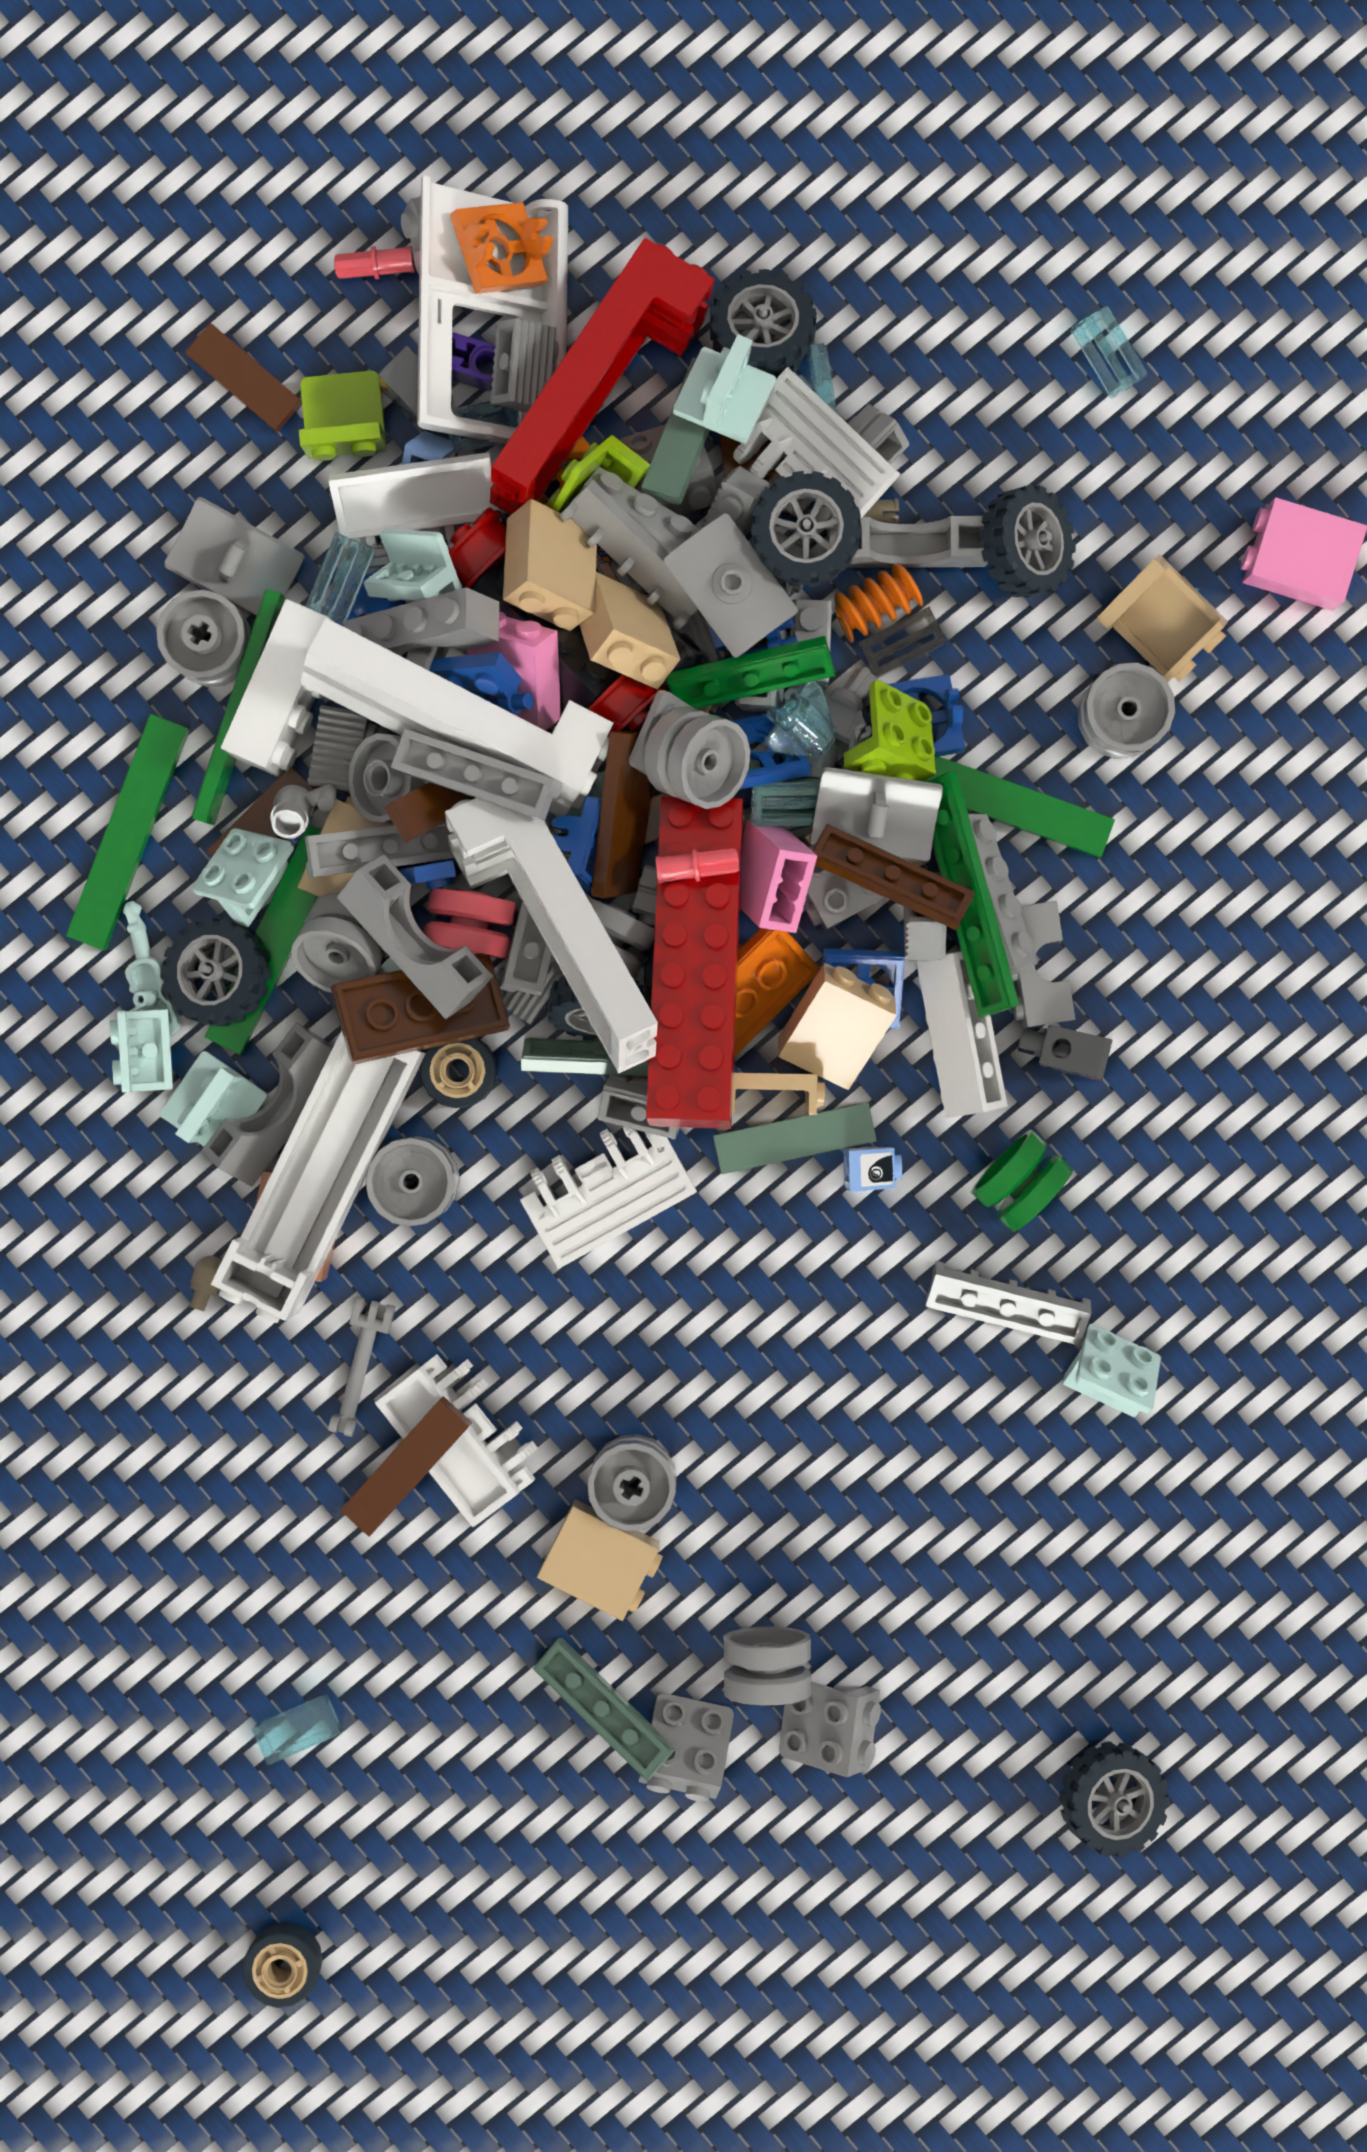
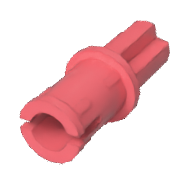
[334,246,415,280]
[656,848,739,883]

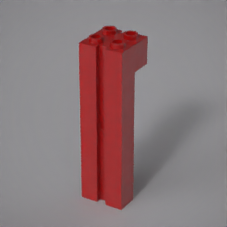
[489,237,715,515]

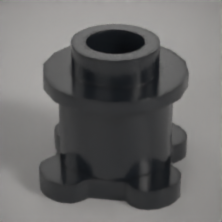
[666,629,709,679]

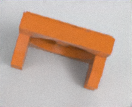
[450,202,553,294]

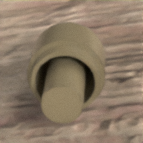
[189,1255,222,1311]

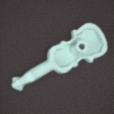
[123,901,182,1037]

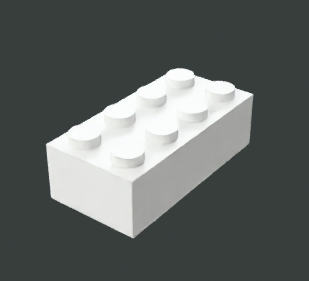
[221,599,334,777]

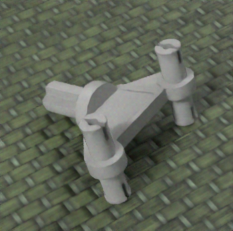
[780,667,876,750]

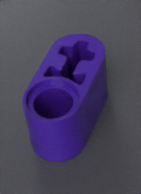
[451,332,496,391]

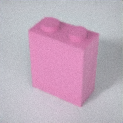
[1241,497,1367,611]
[467,612,561,731]
[740,820,817,933]

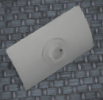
[164,497,305,617]
[664,513,798,658]
[810,767,943,863]

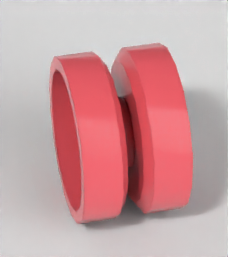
[423,888,517,959]

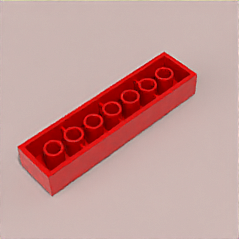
[646,797,744,1129]

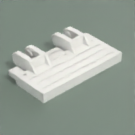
[733,367,900,529]
[328,452,502,549]
[520,1126,697,1269]
[375,1354,538,1527]

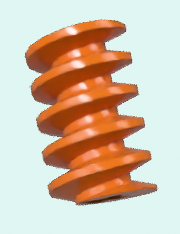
[834,563,923,643]

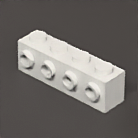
[916,952,1008,1118]

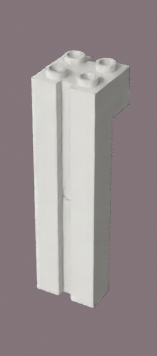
[300,618,613,817]
[445,798,658,1074]
[211,1030,426,1323]

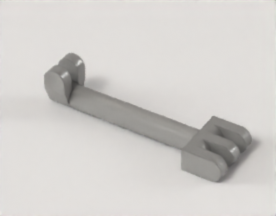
[328,1296,396,1437]

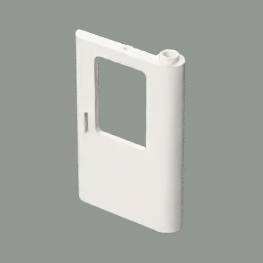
[417,175,568,444]

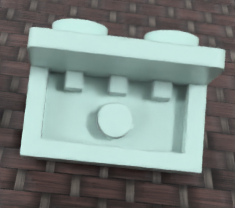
[673,334,776,444]
[363,529,462,604]
[192,828,294,927]
[110,1009,173,1092]
[160,1051,268,1146]
[1062,1324,1161,1417]

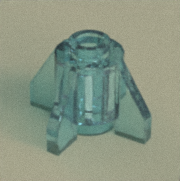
[764,681,836,757]

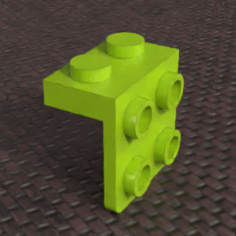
[299,371,387,461]
[546,435,650,513]
[843,680,936,782]

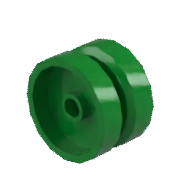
[971,1130,1073,1232]

